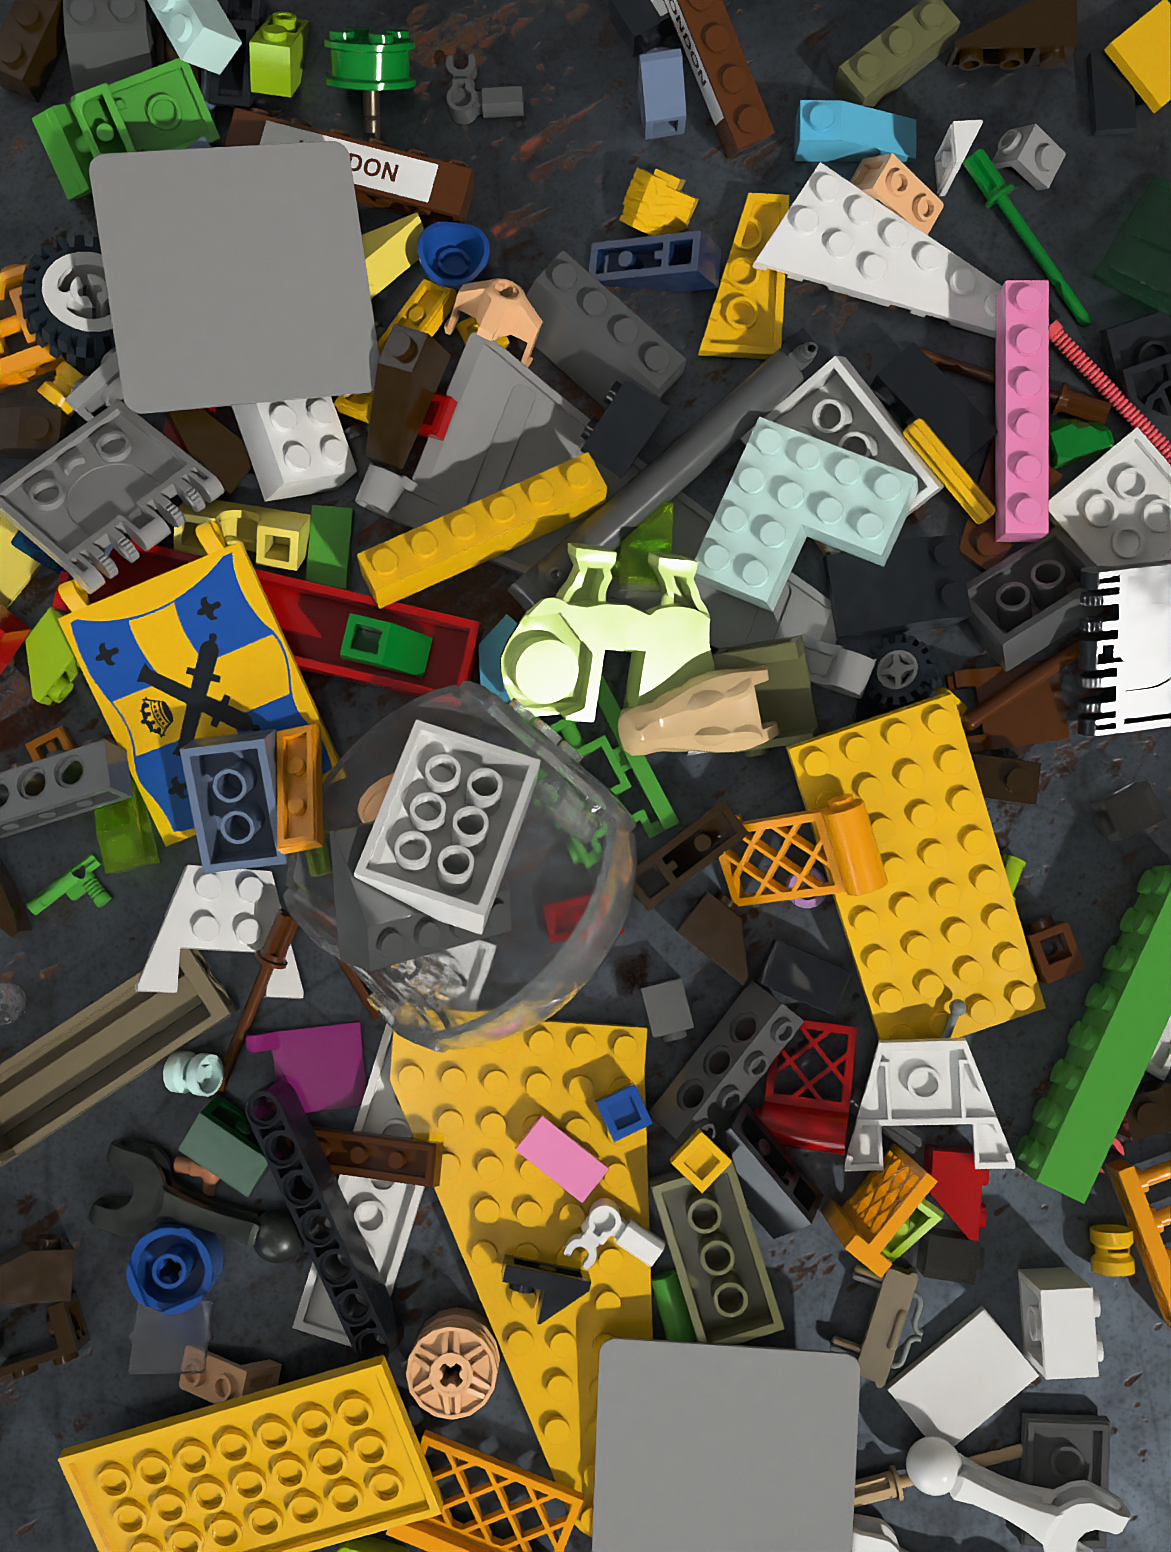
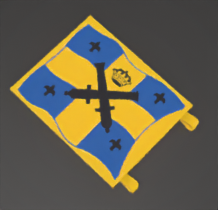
[57,521,346,847]

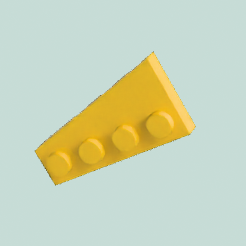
[698,193,789,359]

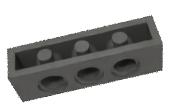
[0,738,133,838]
[648,980,804,1144]

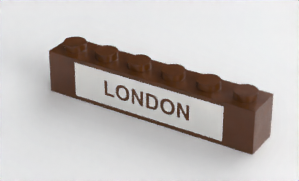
[663,0,775,159]
[224,108,475,224]

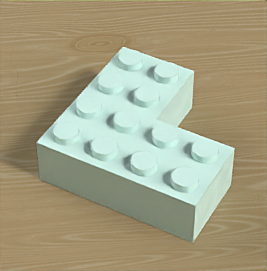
[694,417,918,612]

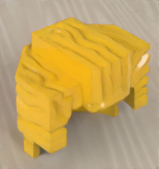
[619,167,699,236]

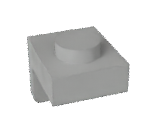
[992,124,1066,191]

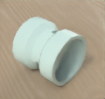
[163,1050,224,1097]

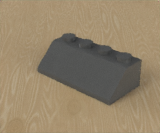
[526,250,686,411]

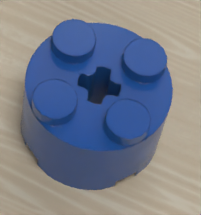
[126,1223,224,1315]

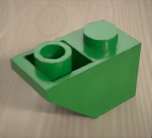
[340,613,433,678]

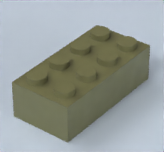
[649,1153,785,1345]

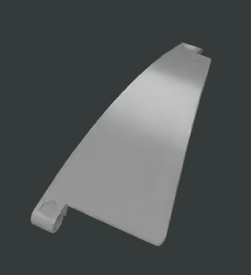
[355,332,877,699]

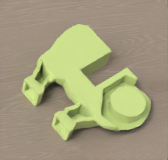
[500,543,715,722]

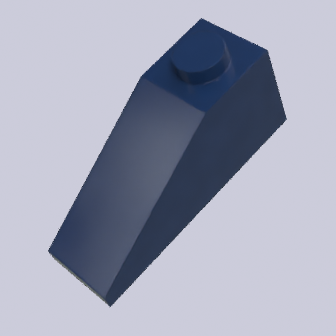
[589,230,722,292]

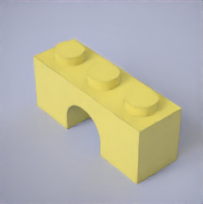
[174,500,311,571]

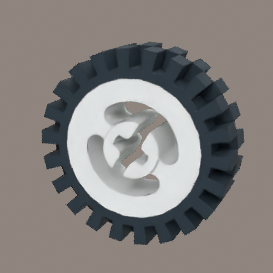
[22,235,115,368]

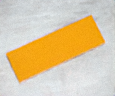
[276,723,323,854]

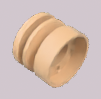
[406,1307,501,1420]

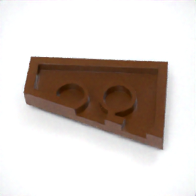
[959,436,1063,573]

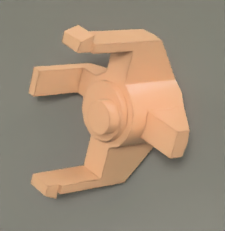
[444,278,543,368]

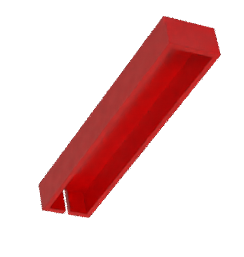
[52,539,484,709]

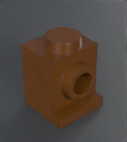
[1024,916,1087,984]

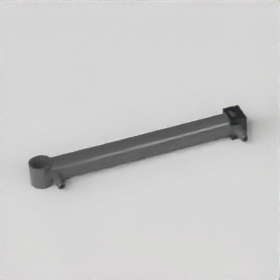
[507,328,830,612]

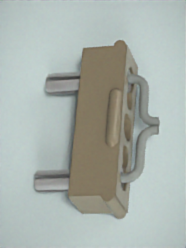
[830,1264,924,1388]

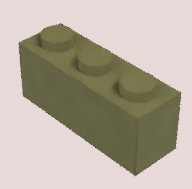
[832,0,961,108]

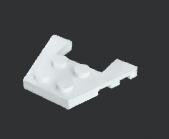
[135,865,304,999]
[845,1037,1015,1171]

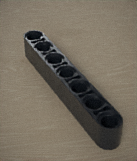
[245,1080,404,1361]

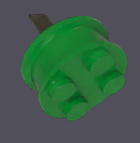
[324,27,416,140]

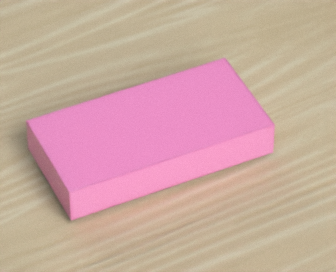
[515,1114,609,1203]

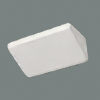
[934,120,983,196]

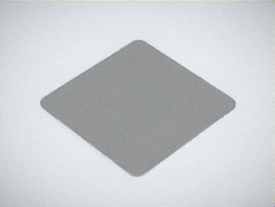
[89,141,380,414]
[592,1337,860,1552]

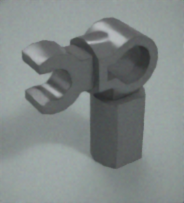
[446,54,524,125]

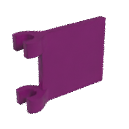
[246,1021,367,1113]

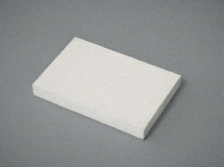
[885,1305,1039,1446]

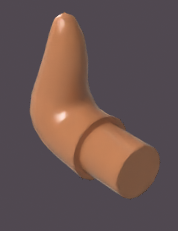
[174,1157,220,1196]

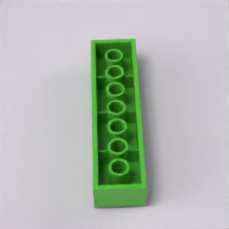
[1015,865,1171,1204]

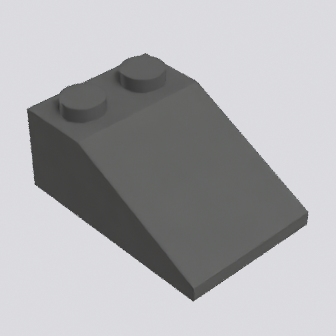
[63,0,157,94]

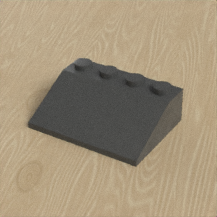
[330,821,512,972]

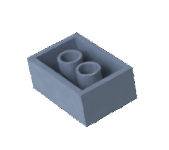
[180,729,296,874]

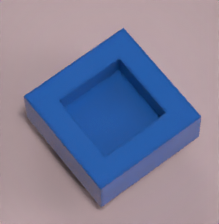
[595,1082,653,1142]

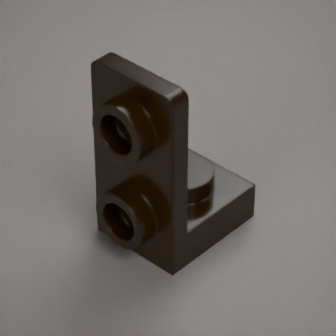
[0,1291,91,1379]

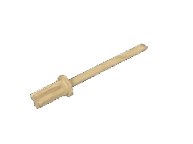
[854,1444,1022,1507]

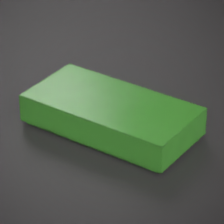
[305,505,355,591]

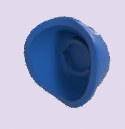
[418,222,490,290]

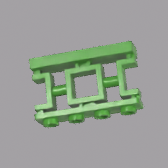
[510,675,680,869]

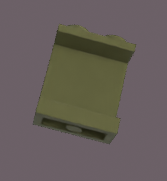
[713,635,820,757]

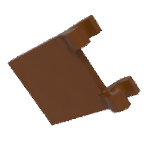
[945,659,1070,754]

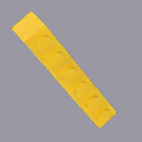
[357,452,607,609]

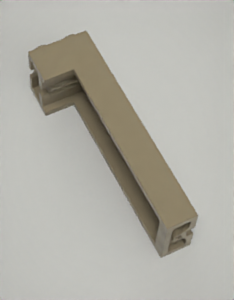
[0,949,239,1168]

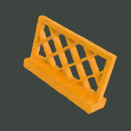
[820,1143,938,1278]
[386,1430,585,1552]

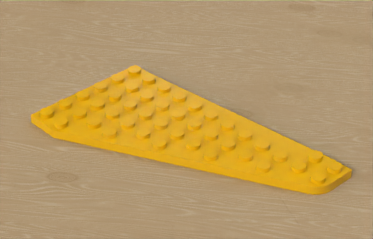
[390,1010,653,1537]

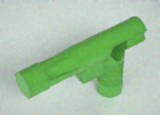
[26,852,112,915]

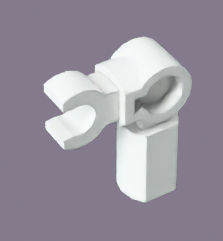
[564,1198,666,1270]

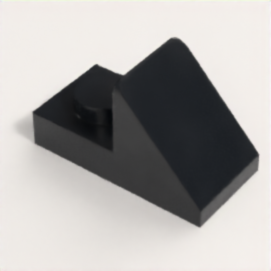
[501,1254,591,1324]

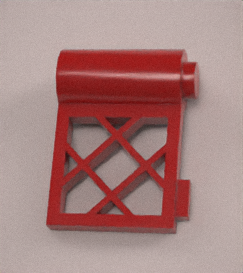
[754,1020,858,1155]

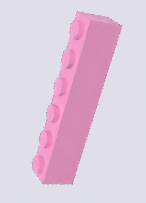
[995,280,1049,542]

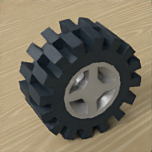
[865,634,942,713]

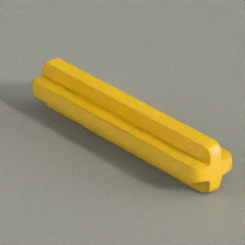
[902,418,996,524]

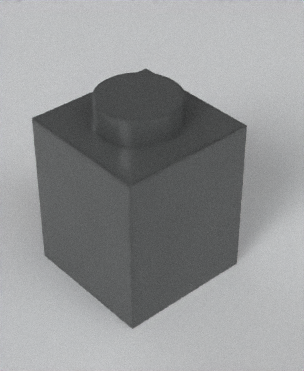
[640,975,694,1042]

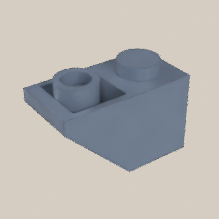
[637,47,687,140]

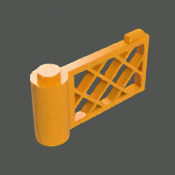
[719,793,888,907]

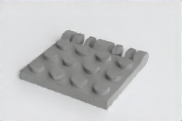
[0,400,224,594]

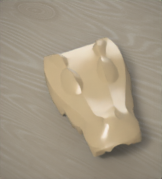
[617,665,780,756]

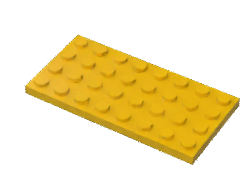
[786,692,1046,1040]
[58,1355,443,1552]

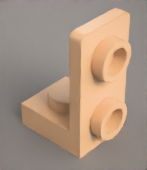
[850,153,944,235]
[179,1345,282,1404]

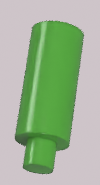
[651,1269,697,1342]

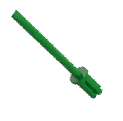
[963,148,1092,327]

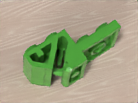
[31,58,221,202]

